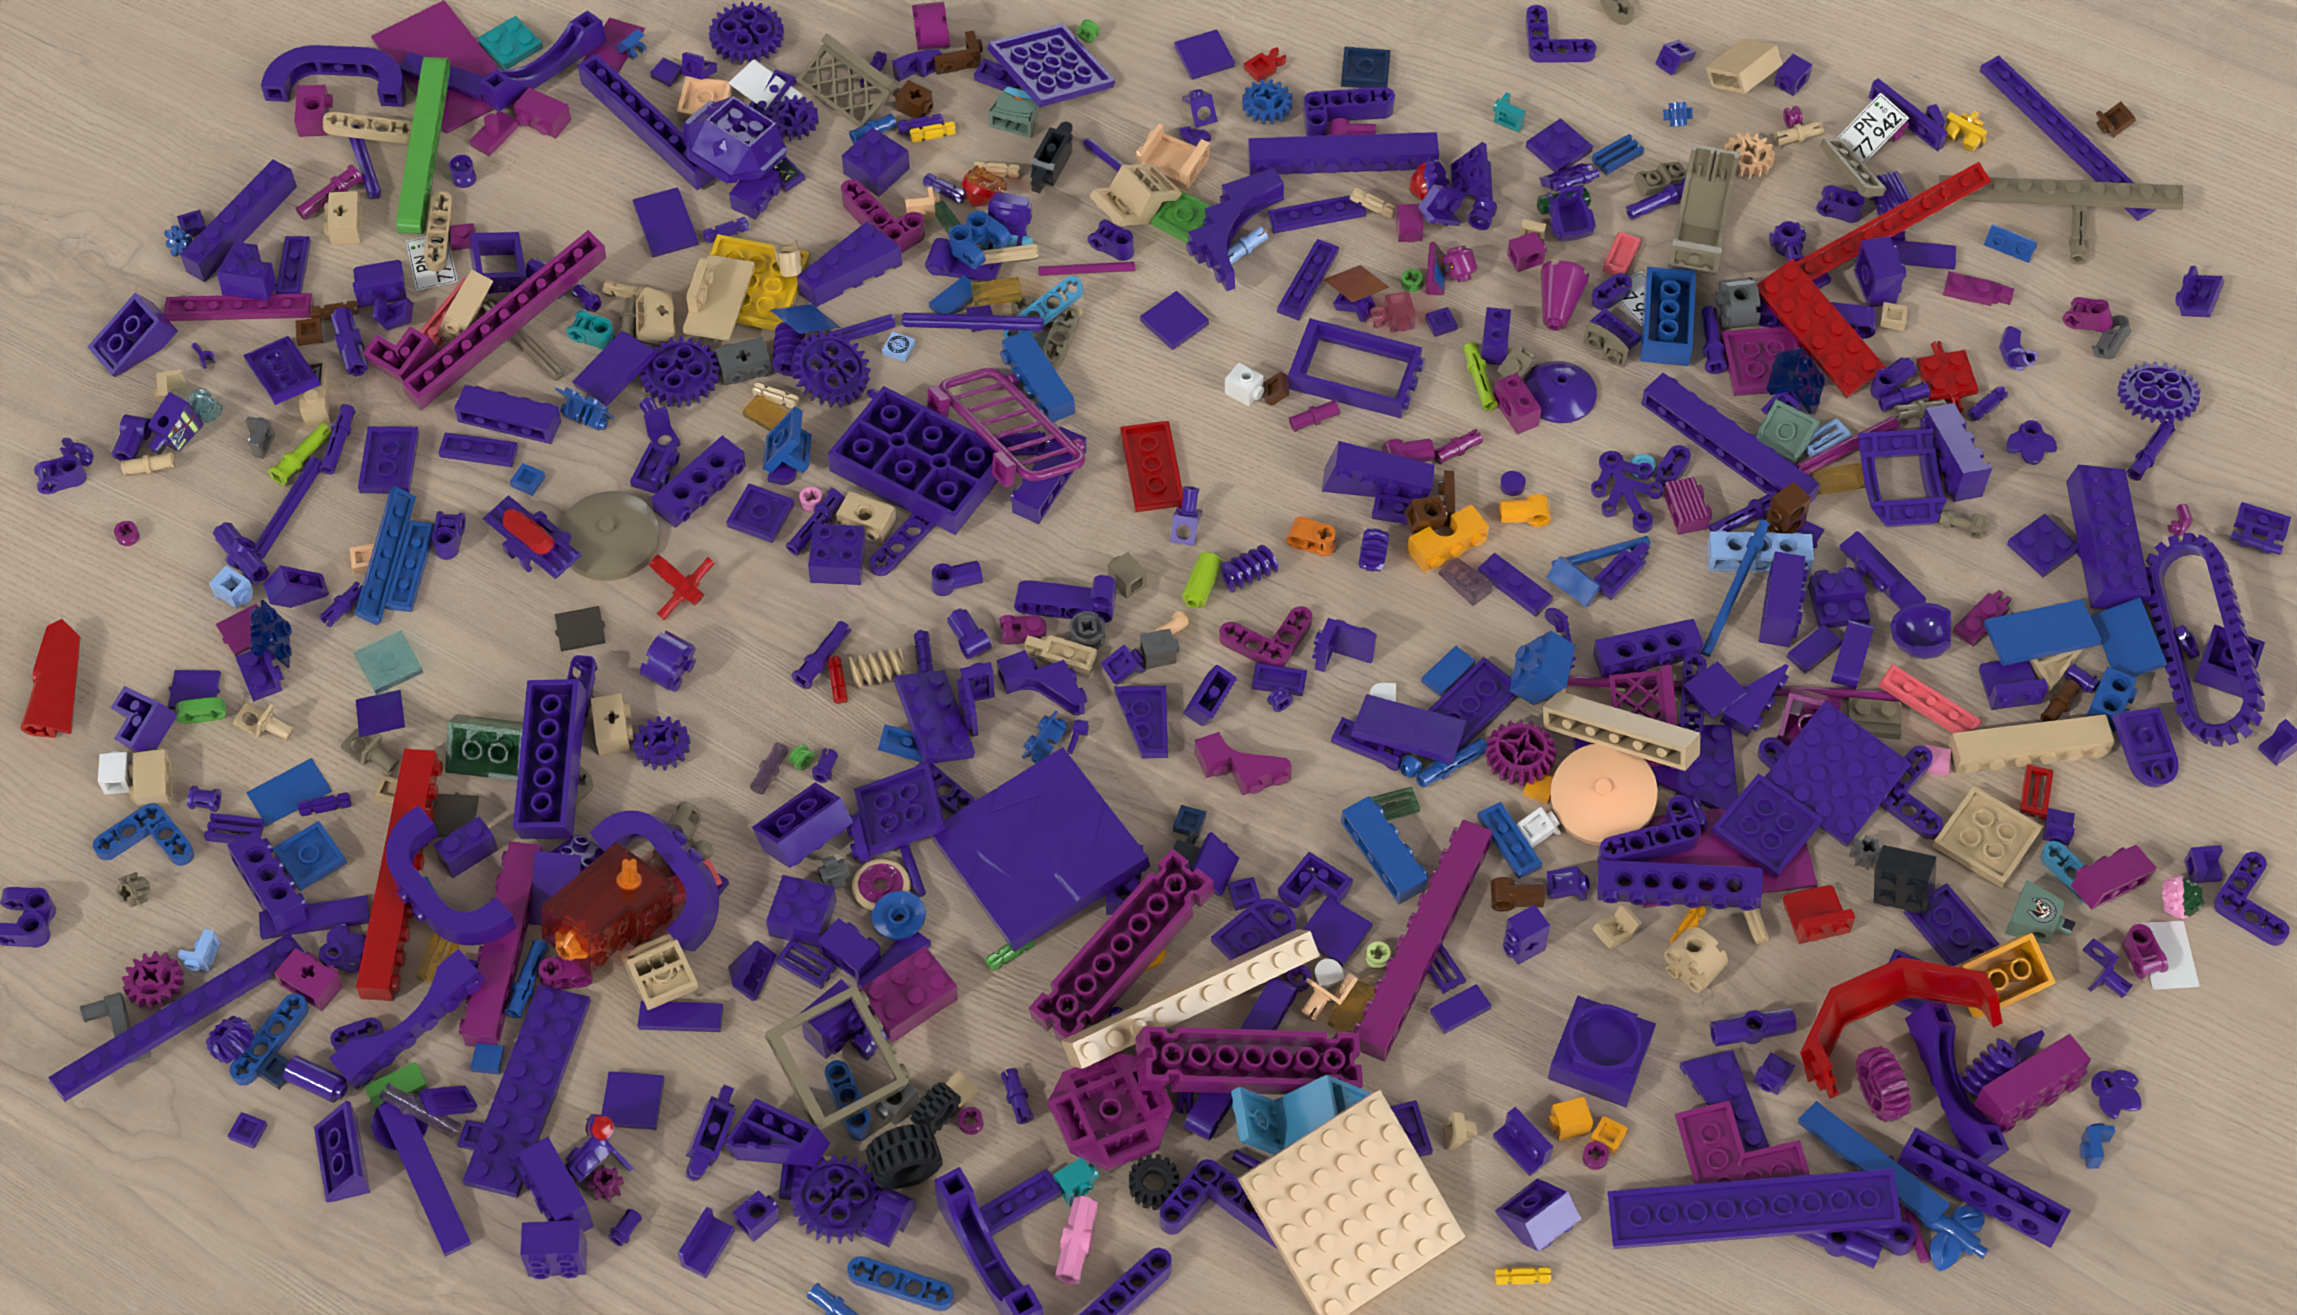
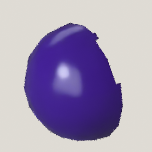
[1890,602,1951,660]

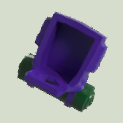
[1536,185,1596,241]

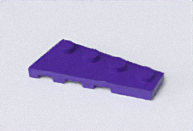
[1679,1050,1770,1153]

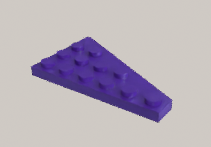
[1574,725,1738,811]

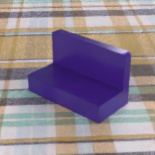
[678,1207,735,1279]

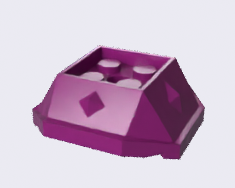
[1048,1052,1173,1171]

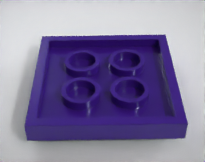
[854,762,946,857]
[1711,773,1824,879]

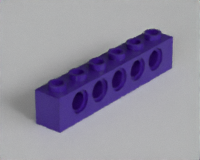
[1597,860,1763,911]
[1897,1127,2071,1248]

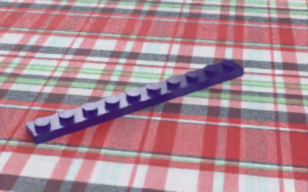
[1980,55,2156,221]
[48,933,305,1102]

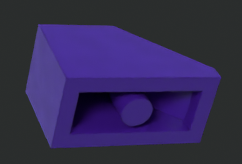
[263,565,329,608]

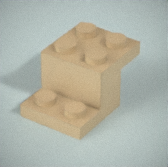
[1090,163,1182,227]
[620,934,699,1010]

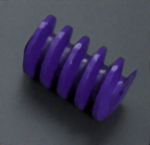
[772,322,806,377]
[1221,544,1279,593]
[1958,1038,2020,1096]

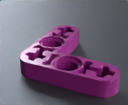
[1219,606,1312,667]

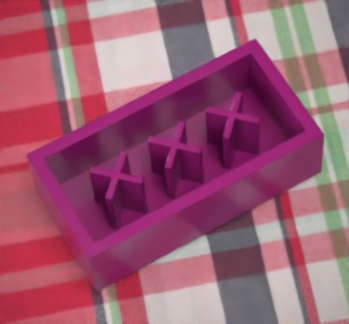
[1974,1033,2091,1134]

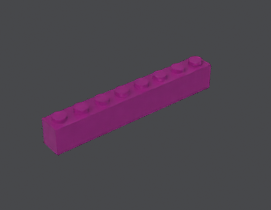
[459,841,543,1047]

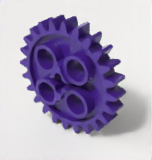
[709,1,784,65]
[790,330,871,408]
[640,336,721,408]
[2117,361,2201,424]
[790,1154,882,1244]

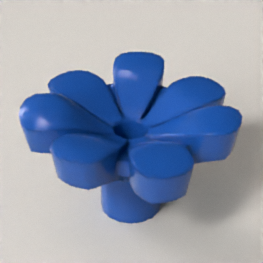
[164,225,192,257]

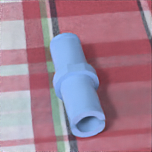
[1228,227,1268,265]

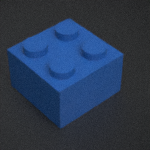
[1510,631,1575,705]

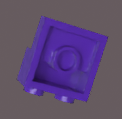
[1808,567,1871,628]

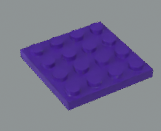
[987,23,1116,108]
[1765,700,1912,847]

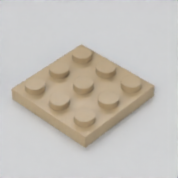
[1932,785,2044,888]

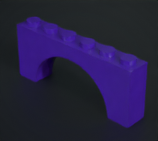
[934,1167,1043,1315]

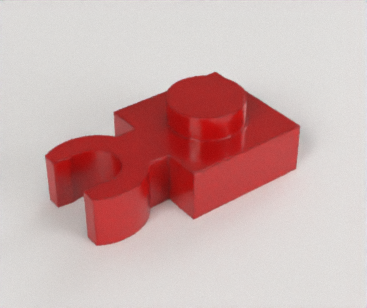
[1244,47,1286,83]

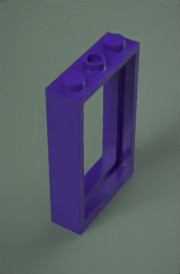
[1288,318,1425,419]

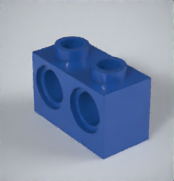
[2086,667,2138,732]

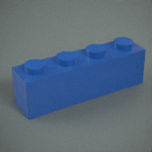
[1000,329,1075,423]
[1341,796,1428,905]

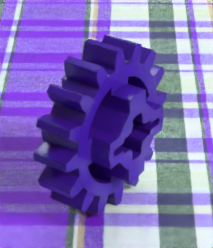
[767,95,819,141]
[633,716,691,771]

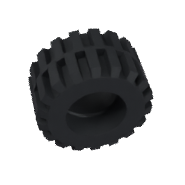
[866,1124,943,1189]

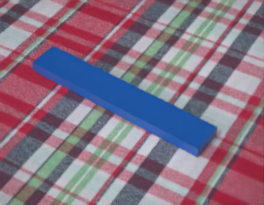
[354,486,416,626]
[1798,1101,1950,1227]

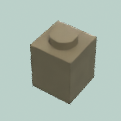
[1108,552,1147,598]

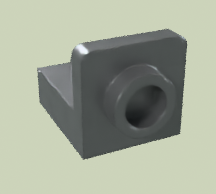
[245,416,275,459]

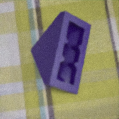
[728,940,777,1001]

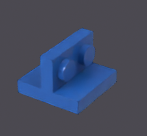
[763,406,812,473]

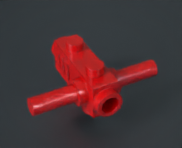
[648,554,715,620]

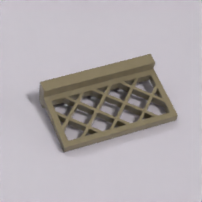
[795,33,900,127]

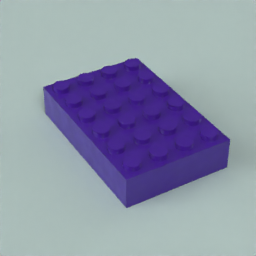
[828,386,1007,535]

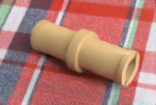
[1774,120,1824,146]
[121,452,175,476]

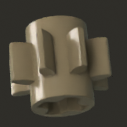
[116,872,151,908]

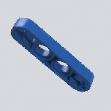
[229,993,309,1086]
[847,1256,954,1311]

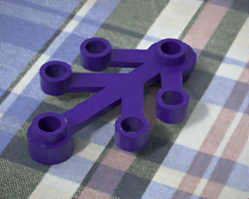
[1591,451,1663,533]

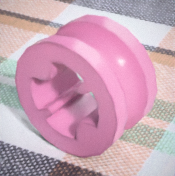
[799,487,822,512]

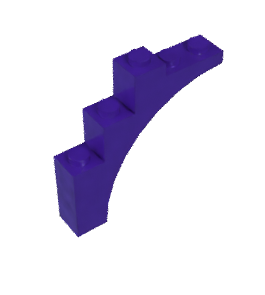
[1186,168,1284,291]

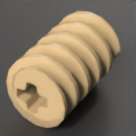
[849,646,905,688]

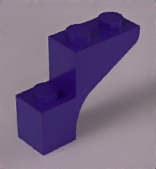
[996,650,1087,716]

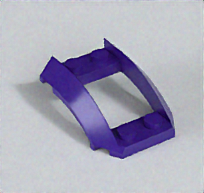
[1858,428,1947,528]

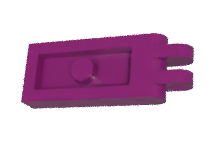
[1953,590,2012,647]

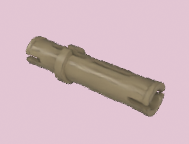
[2069,204,2088,265]

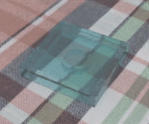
[354,630,424,695]

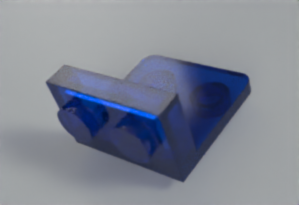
[1766,347,1825,415]

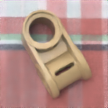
[774,240,802,277]

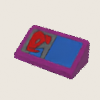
[1425,241,1446,296]

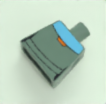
[989,86,1038,138]

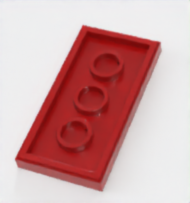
[1120,420,1183,513]

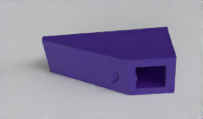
[1720,664,1789,737]

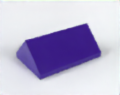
[314,1101,370,1202]

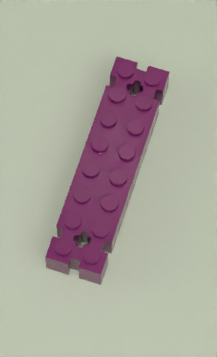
[1029,849,1215,1043]
[1135,1026,1363,1095]

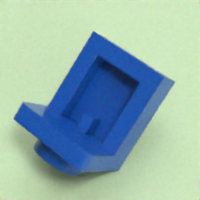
[2080,1123,2116,1169]

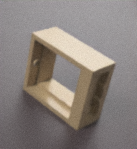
[437,269,493,344]

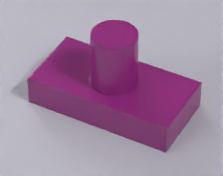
[469,111,519,156]

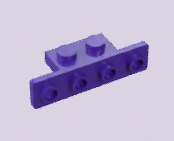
[1839,531,1926,609]

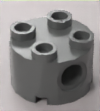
[1715,277,1760,329]

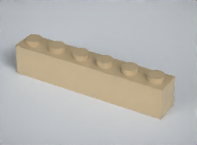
[1543,691,1700,771]
[1948,714,2115,774]

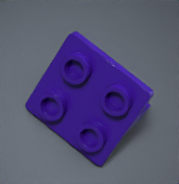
[1451,142,1493,199]

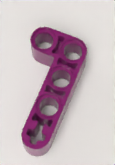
[841,179,925,253]

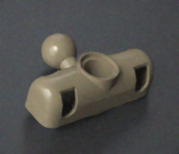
[647,802,713,879]

